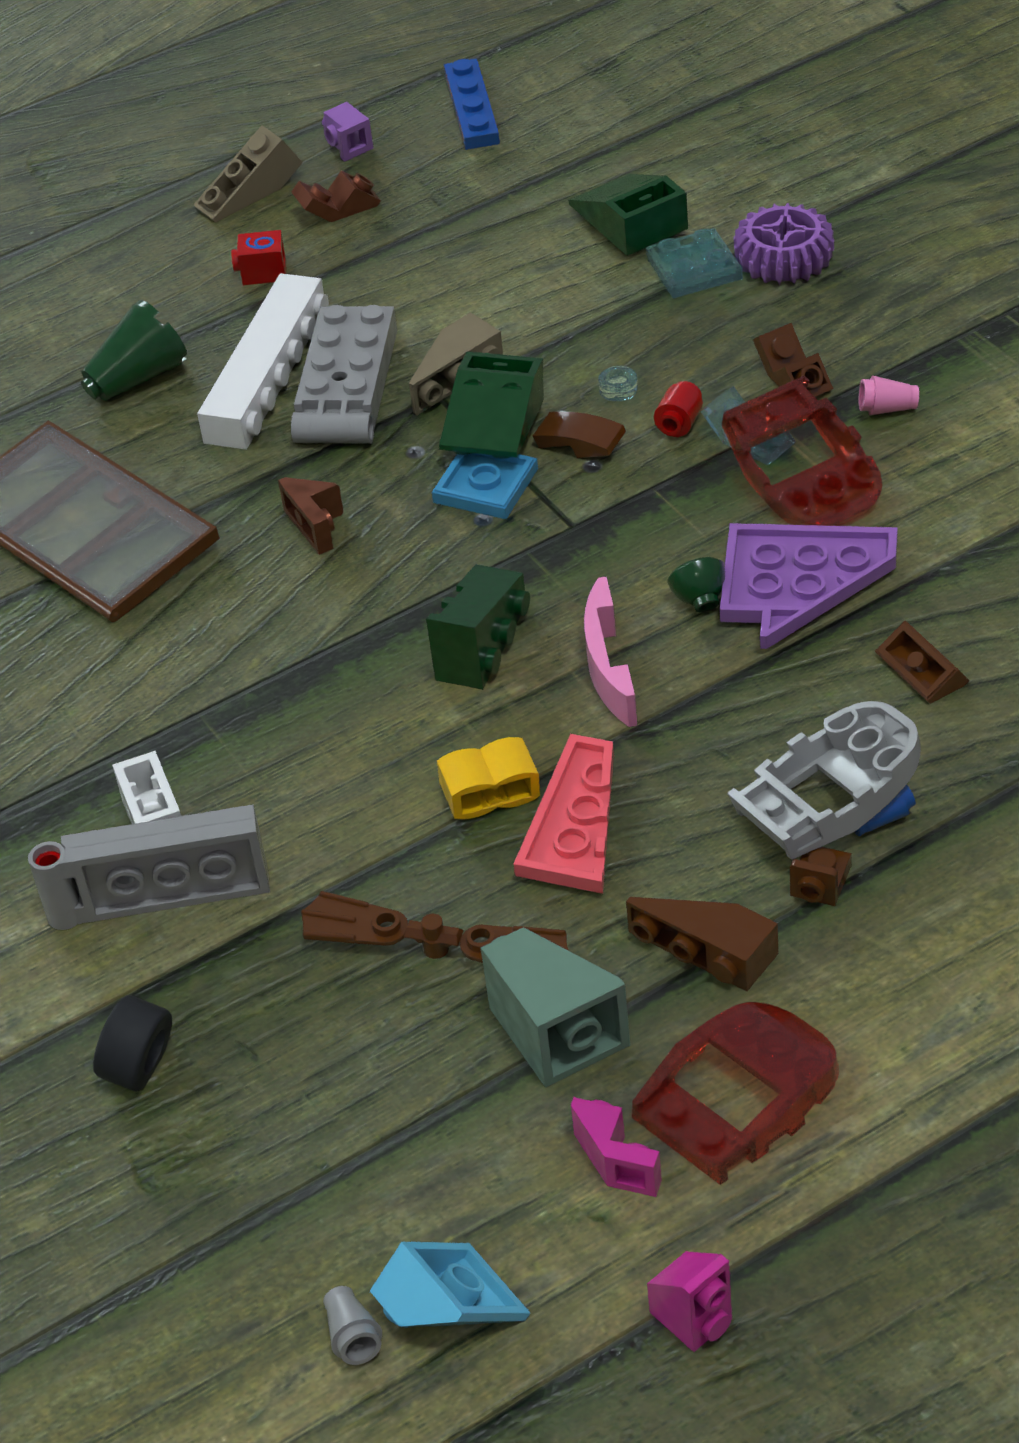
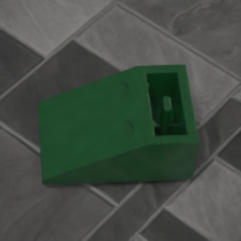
[568,174,688,256]
[439,351,544,459]

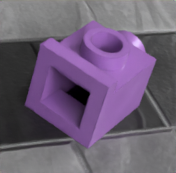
[322,102,373,162]

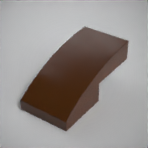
[532,411,626,458]

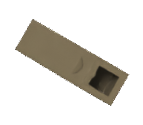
[194,125,303,222]
[409,312,503,415]

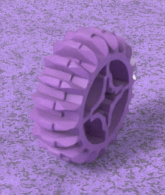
[734,203,834,285]

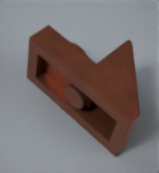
[278,477,344,555]

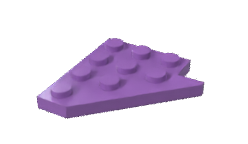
[720,523,897,649]

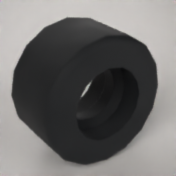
[93,995,172,1092]

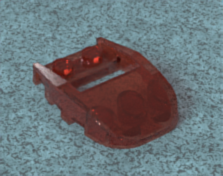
[722,376,882,526]
[632,1002,839,1185]

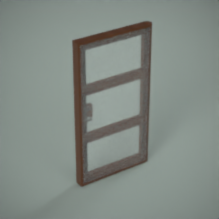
[0,420,220,622]

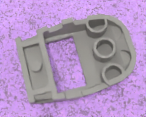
[727,701,921,860]

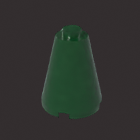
[81,300,187,401]

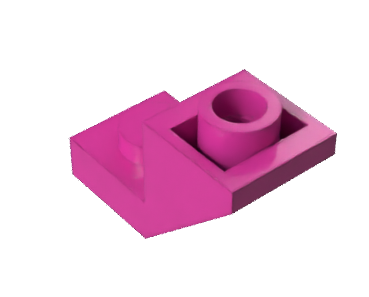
[571,1097,662,1197]

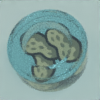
[598,366,638,401]

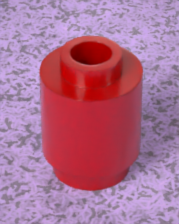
[653,381,703,437]

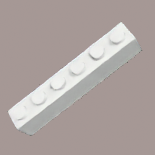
[197,273,329,450]

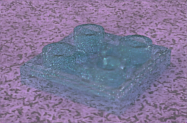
[646,228,743,298]

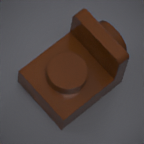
[790,846,852,906]

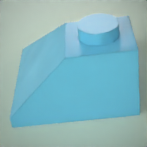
[370,1242,530,1327]

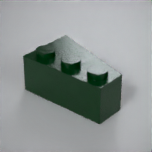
[426,564,530,690]

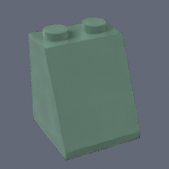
[481,927,630,1088]

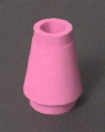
[858,375,919,415]

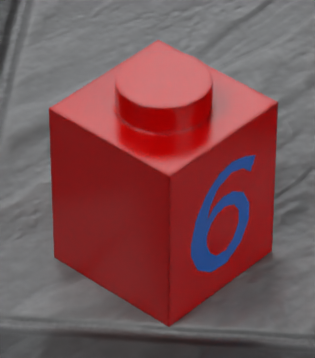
[231,230,286,285]

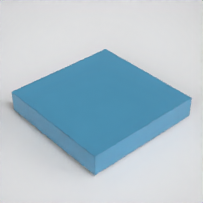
[432,453,538,519]

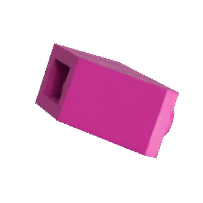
[647,1251,732,1352]

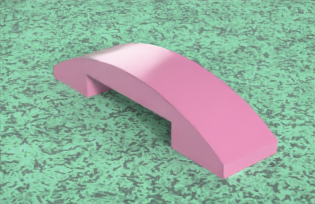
[584,577,637,727]

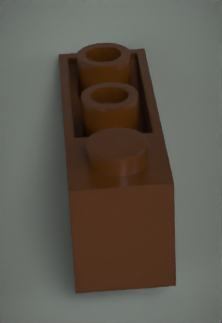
[626,897,779,991]

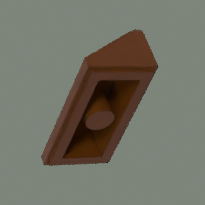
[875,620,969,704]

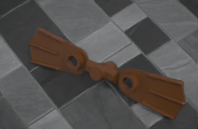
[301,891,569,963]

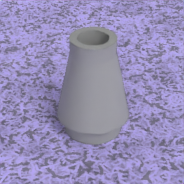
[323,1286,382,1365]

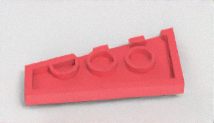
[514,734,614,894]

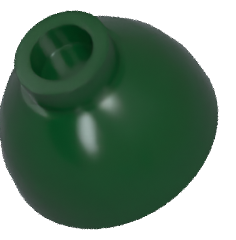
[667,557,725,612]

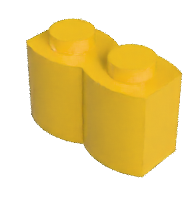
[437,737,540,819]

